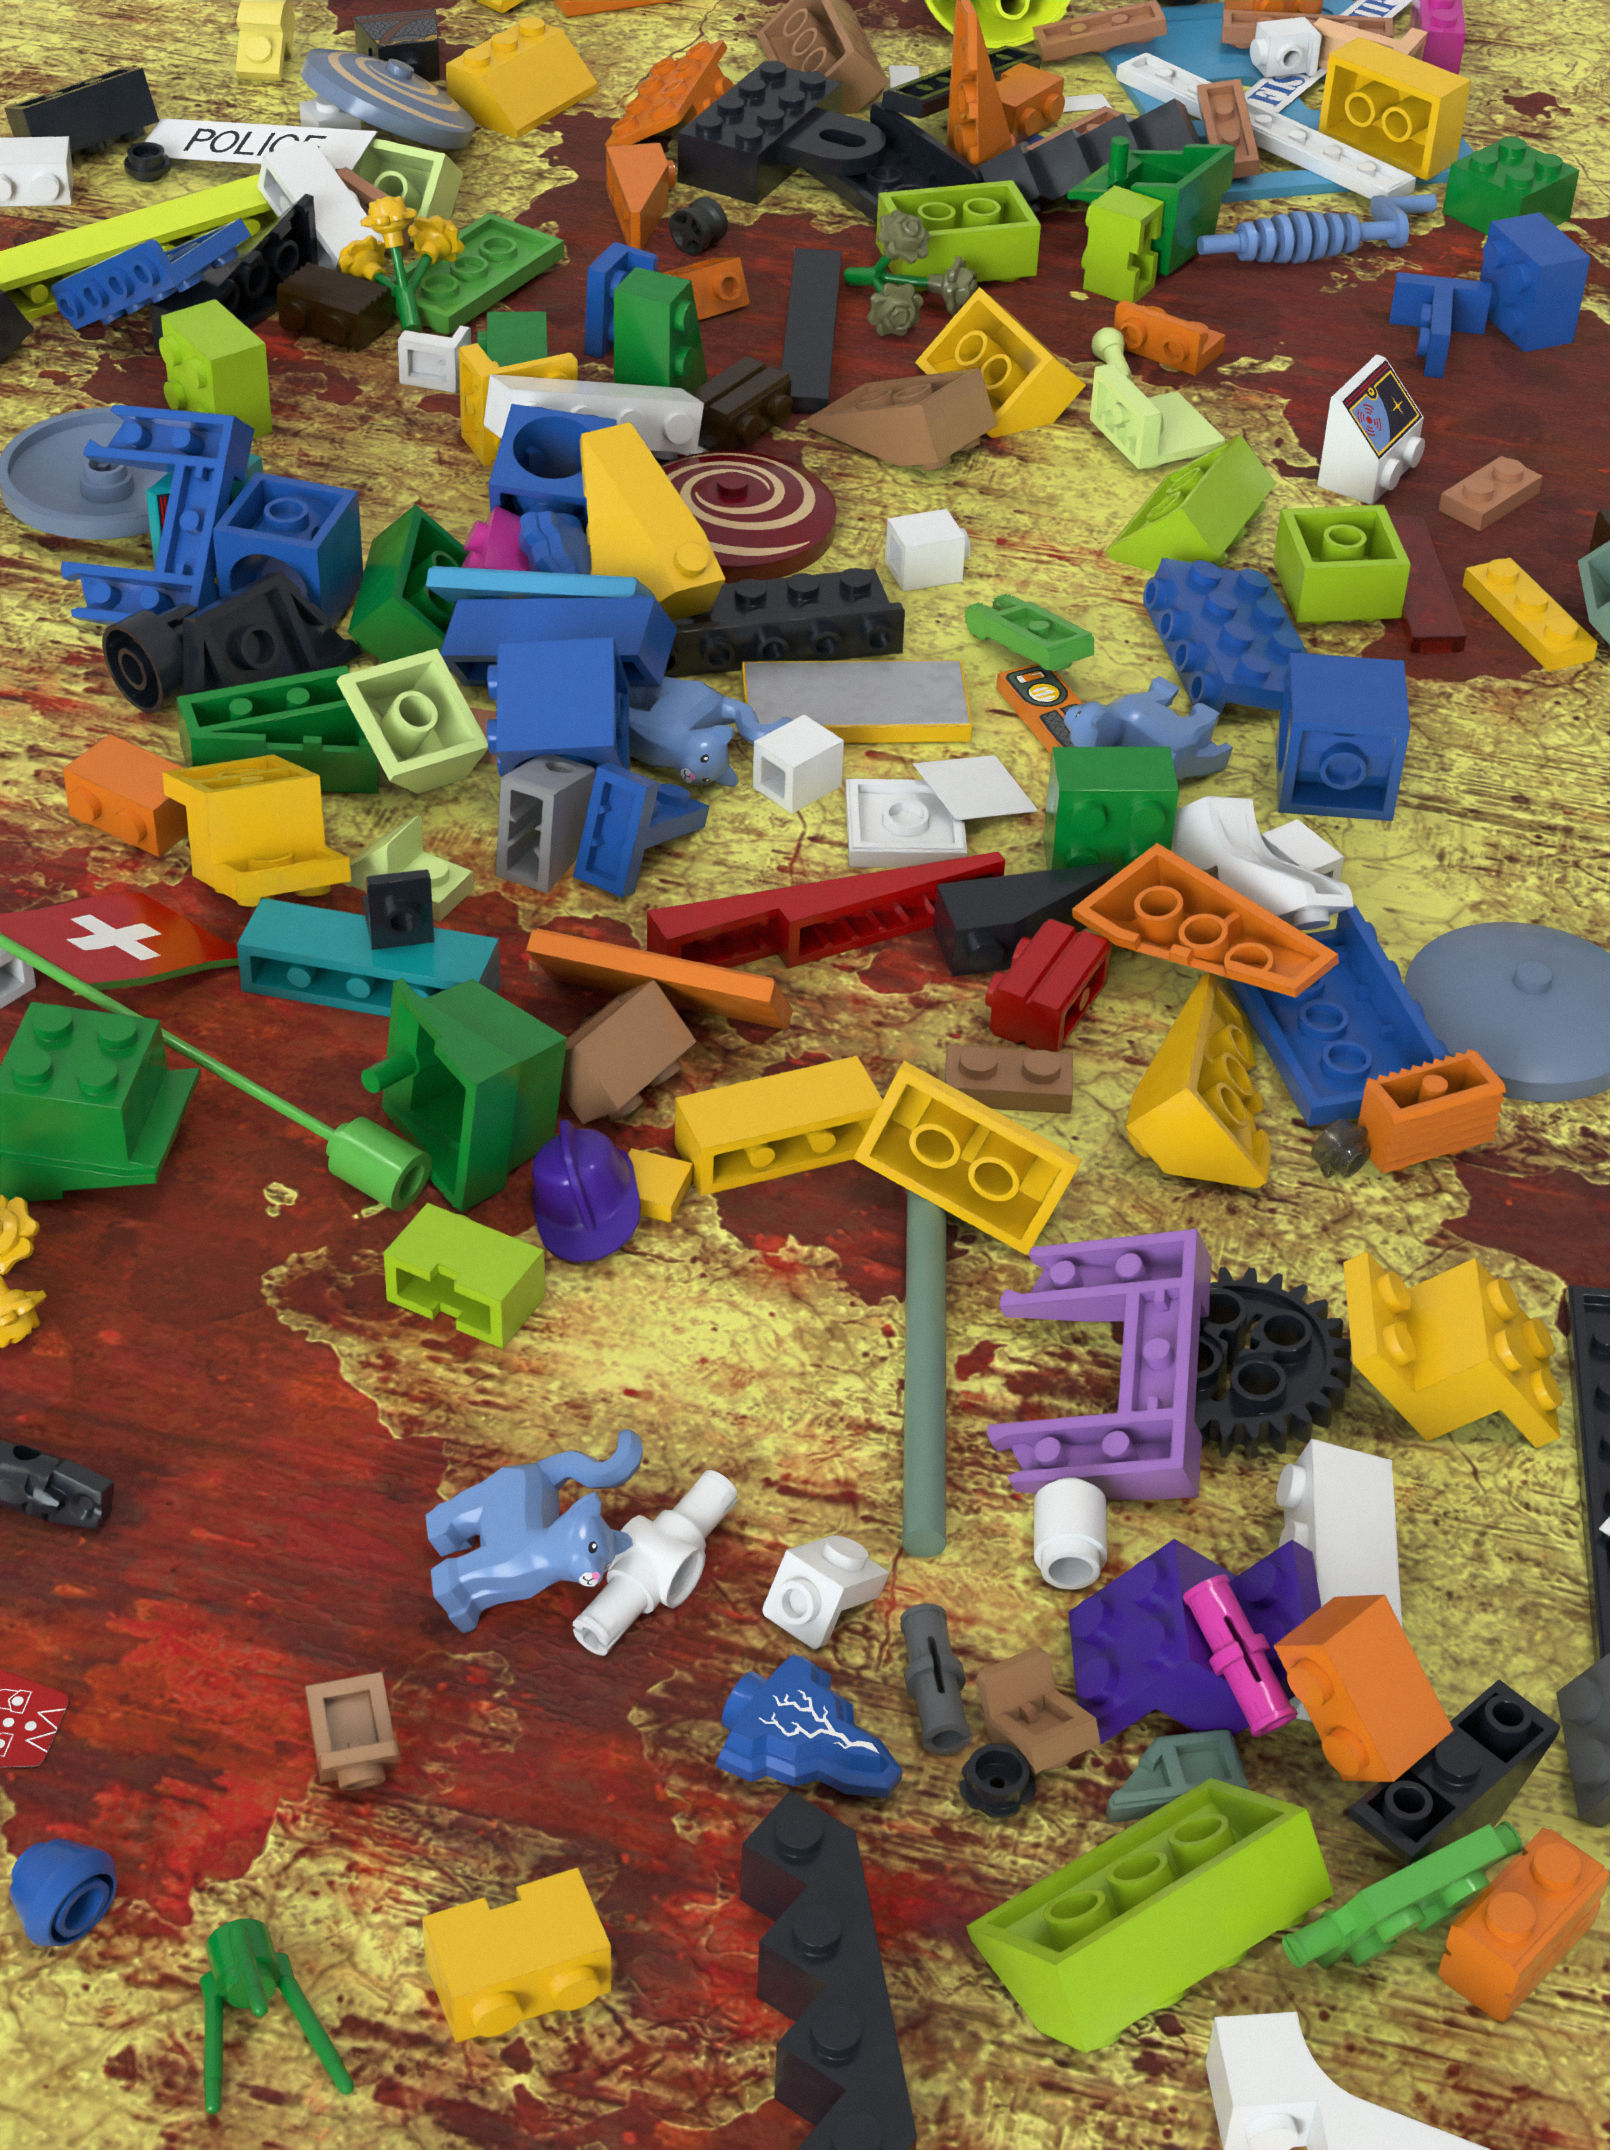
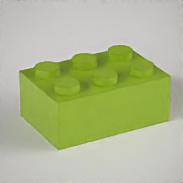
[876,180,1041,291]

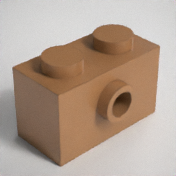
[560,979,697,1124]

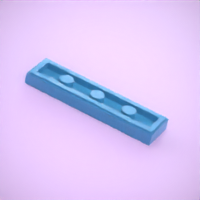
[426,566,655,603]

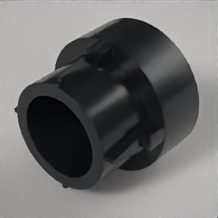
[102,603,198,714]

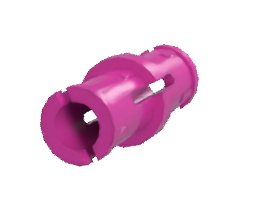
[1183,1574,1298,1737]

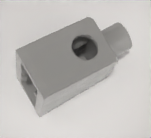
[495,755,596,893]

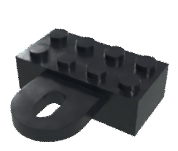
[677,61,886,205]

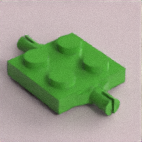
[1282,1821,1522,1970]

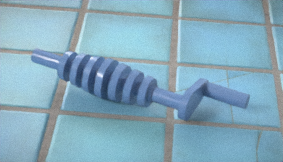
[1197,194,1437,264]

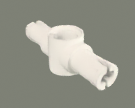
[572,1470,738,1656]

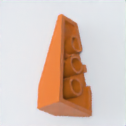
[946,0,1016,168]
[1072,843,1339,998]

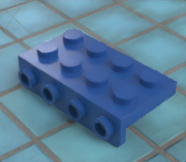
[51,218,251,330]
[1143,558,1308,717]
[1227,904,1449,1127]

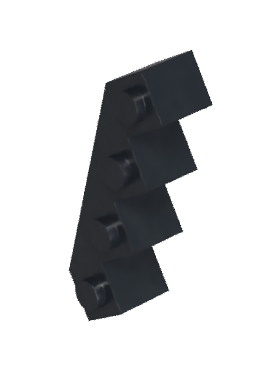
[978,98,1202,217]
[740,1790,917,2150]

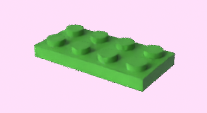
[388,213,564,335]

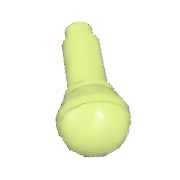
[1091,327,1131,381]

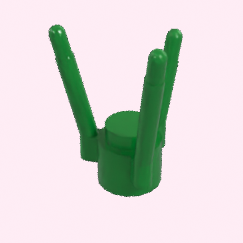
[199,1918,355,2114]

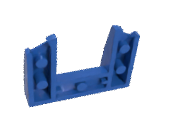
[61,405,254,625]

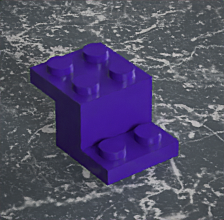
[1068,1539,1321,1744]

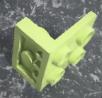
[1090,363,1225,469]

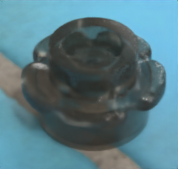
[1311,1119,1371,1178]

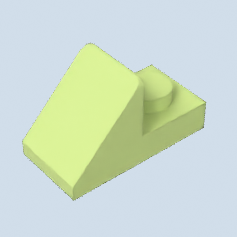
[344,815,474,922]

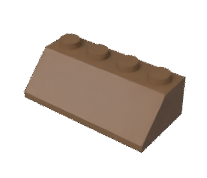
[756,0,889,114]

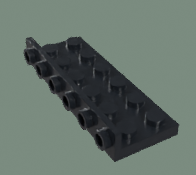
[663,568,905,678]

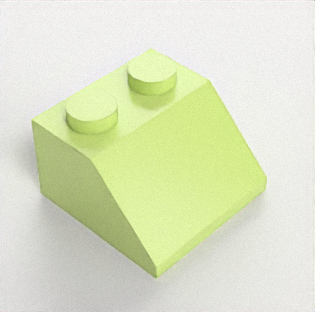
[351,138,464,244]
[336,649,488,794]

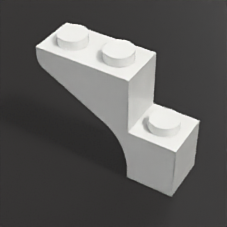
[1173,796,1354,930]
[1205,2012,1491,2150]

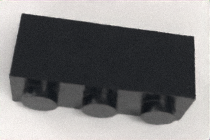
[4,67,159,155]

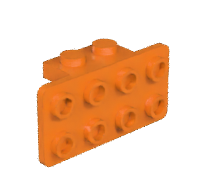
[605,40,734,147]

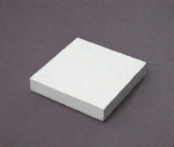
[845,779,967,868]

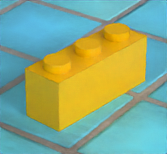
[675,1056,883,1196]

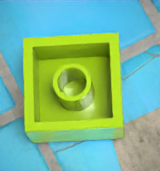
[159,299,273,439]
[1273,505,1411,624]

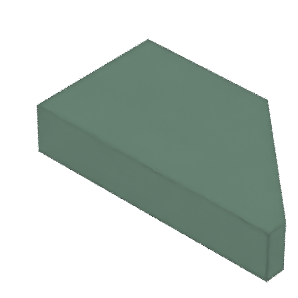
[1106,1729,1250,1823]

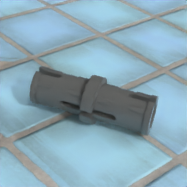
[900,1603,971,1755]

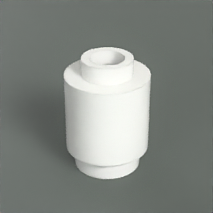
[1034,1478,1107,1590]

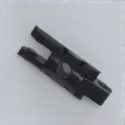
[0,1437,114,1530]

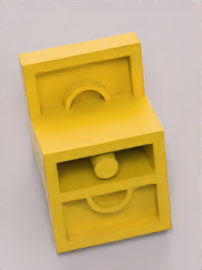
[162,754,351,907]
[1343,1251,1562,1448]

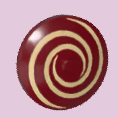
[660,451,836,583]

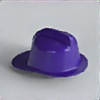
[532,1119,641,1263]

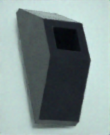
[1348,1679,1560,1866]

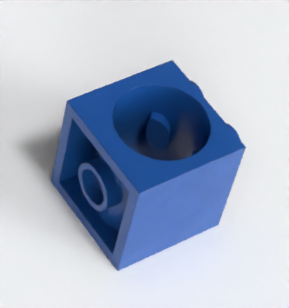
[489,403,617,535]
[213,472,363,629]
[487,637,630,777]
[1275,652,1410,821]

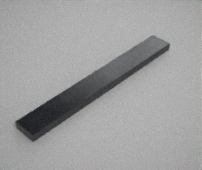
[1564,1285,1610,1663]

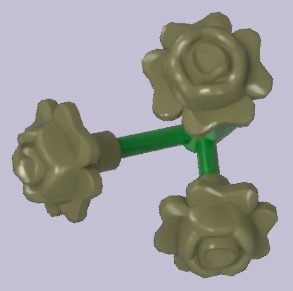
[844,210,977,337]

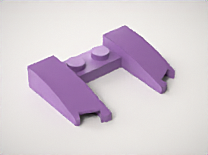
[987,1229,1212,1500]

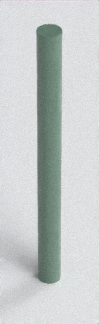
[902,1189,946,1558]

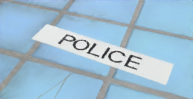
[145,118,378,170]

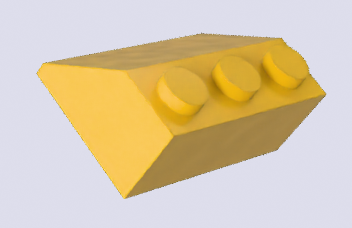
[446,17,598,139]
[915,287,1086,439]
[853,1060,1082,1256]

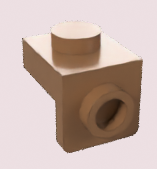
[977,1646,1101,1774]
[305,1672,400,1790]

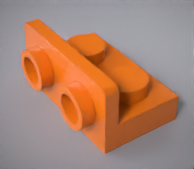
[663,257,750,320]
[1114,300,1226,376]

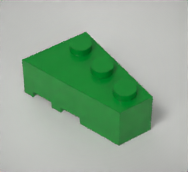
[614,267,708,393]
[177,665,378,794]

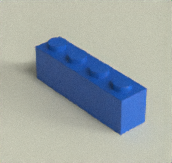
[440,594,677,687]

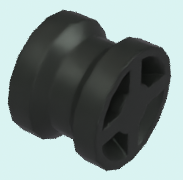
[669,197,728,255]

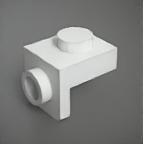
[762,1535,890,1649]

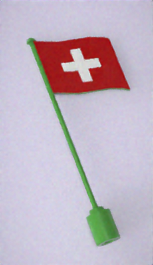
[0,893,432,1212]

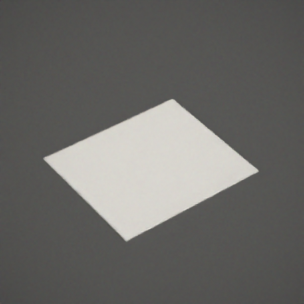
[913,755,1038,821]

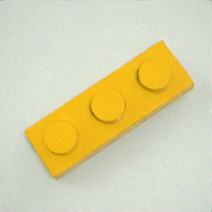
[1462,558,1598,672]

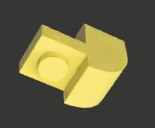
[235,0,295,82]

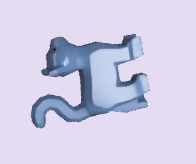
[1064,676,1233,781]
[629,677,793,787]
[425,1429,643,1633]

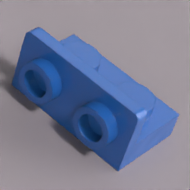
[584,242,658,359]

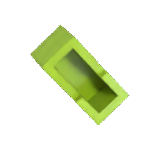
[1081,185,1164,303]
[383,1203,545,1349]

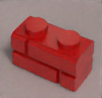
[985,918,1112,1052]

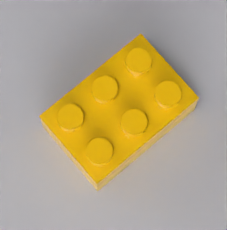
[1318,37,1471,181]

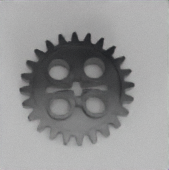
[1194,1267,1352,1459]

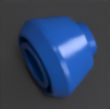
[10,1838,117,1947]

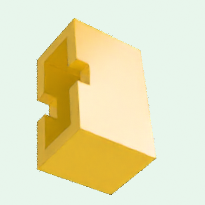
[422,1867,611,2044]

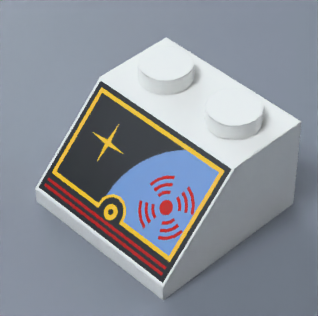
[1317,354,1425,505]

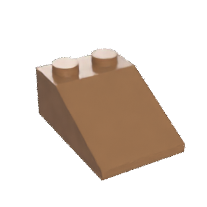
[807,368,997,471]

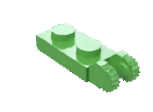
[964,594,1094,671]

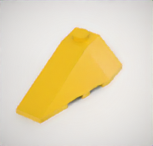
[580,422,725,621]
[1125,972,1272,1189]

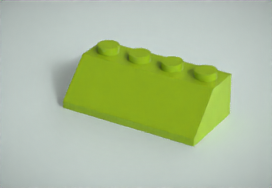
[966,1778,1334,2053]

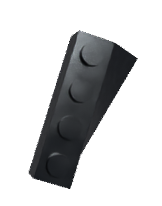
[150,194,318,349]

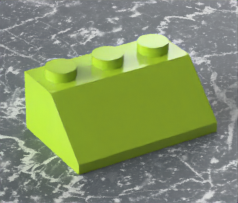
[1106,434,1276,573]

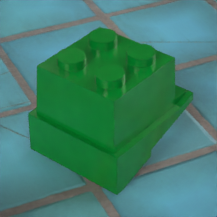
[1067,136,1236,276]
[361,978,567,1212]
[0,1002,201,1201]

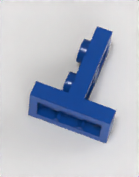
[1389,272,1492,379]
[573,762,709,898]

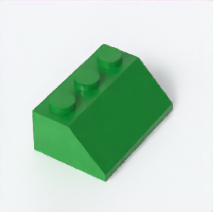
[348,504,470,671]

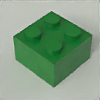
[1442,137,1580,235]
[1043,746,1179,877]

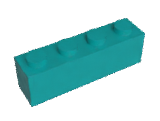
[237,898,500,1017]

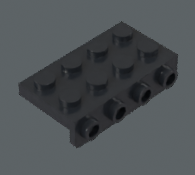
[802,102,985,223]

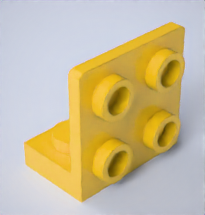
[458,343,578,466]

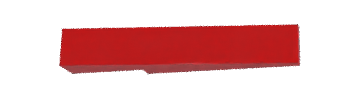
[647,852,1006,969]

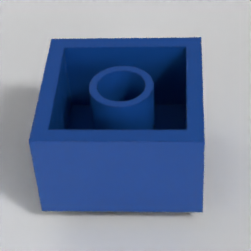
[1480,212,1591,352]

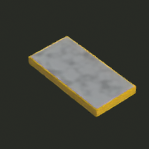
[742,660,972,744]

